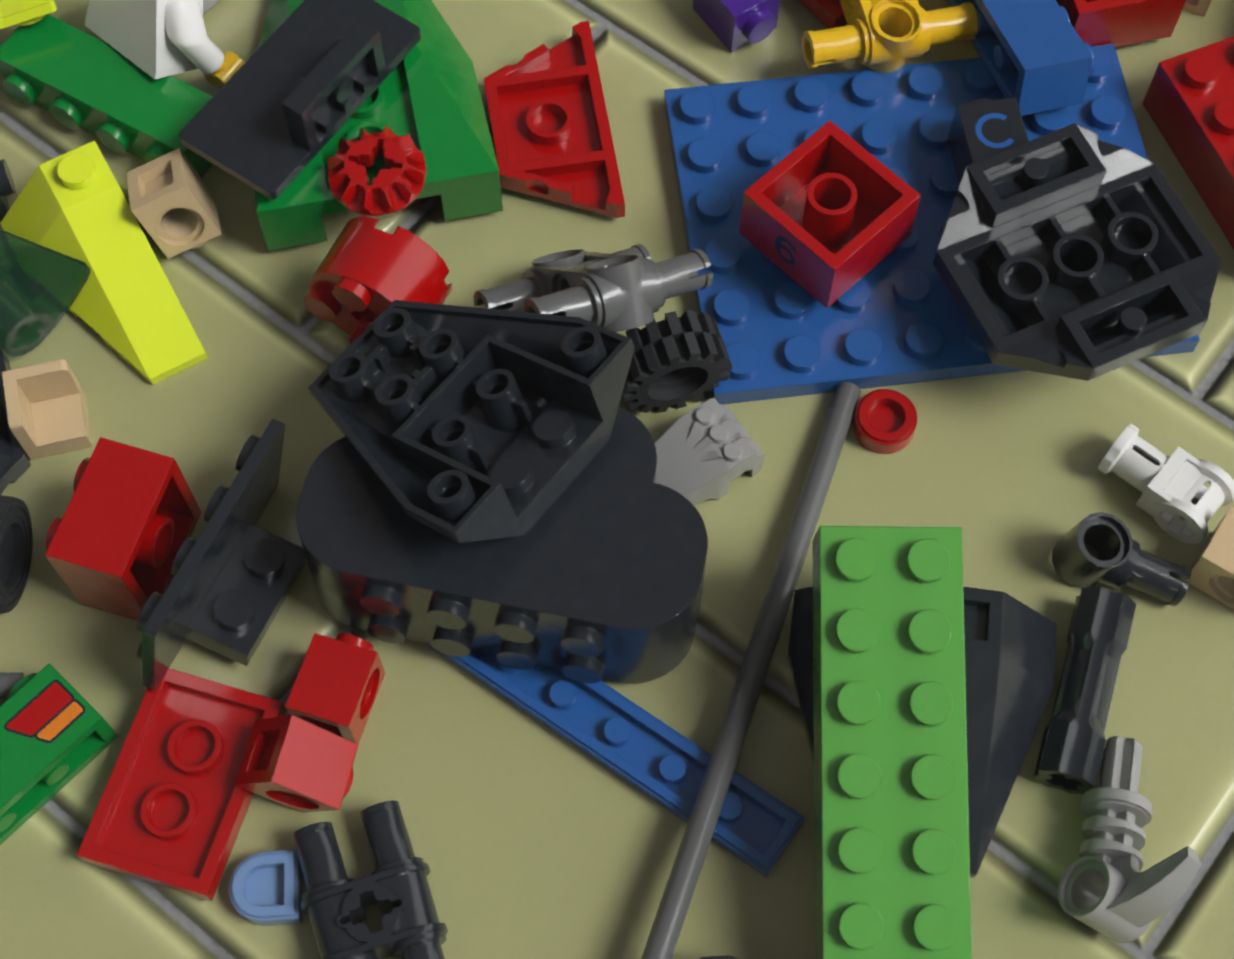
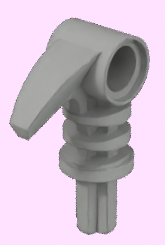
[1058,736,1202,943]

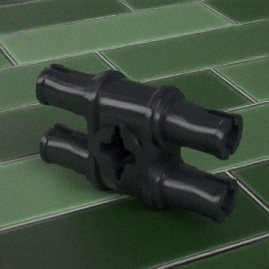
[293,800,448,959]

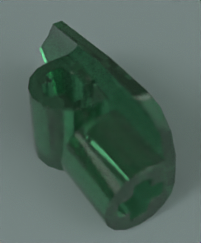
[0,229,90,357]

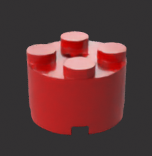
[303,216,452,344]

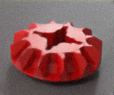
[328,125,427,216]

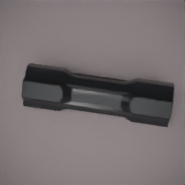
[1034,587,1136,794]

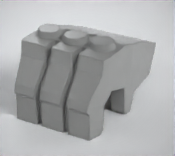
[654,398,766,506]

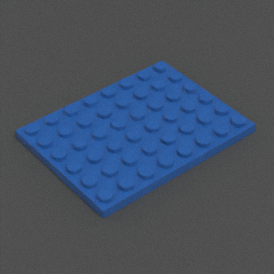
[664,44,1200,405]

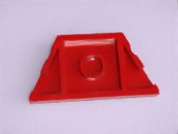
[484,21,625,218]

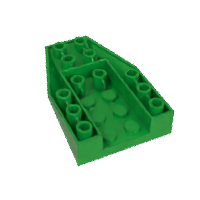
[254,0,503,251]

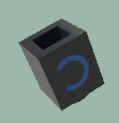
[947,97,1029,185]

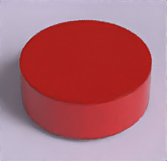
[853,389,918,454]

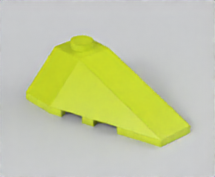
[0,140,208,385]

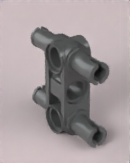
[474,244,713,332]

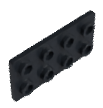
[179,0,421,200]
[136,419,307,691]

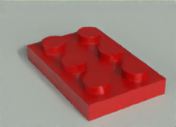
[77,668,286,901]

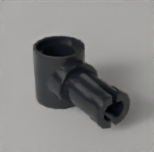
[1052,512,1191,607]

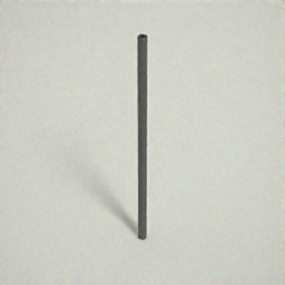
[641,382,861,959]

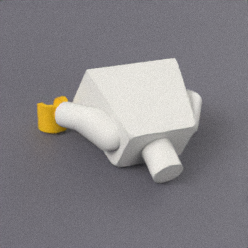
[84,0,245,86]

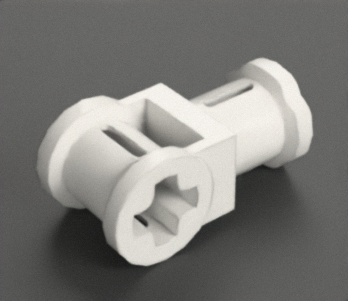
[1097,423,1234,544]

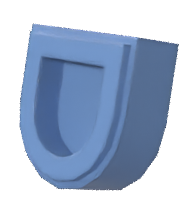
[229,849,302,926]

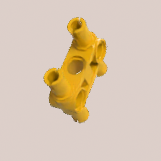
[802,0,978,73]

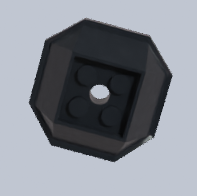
[933,123,1221,381]

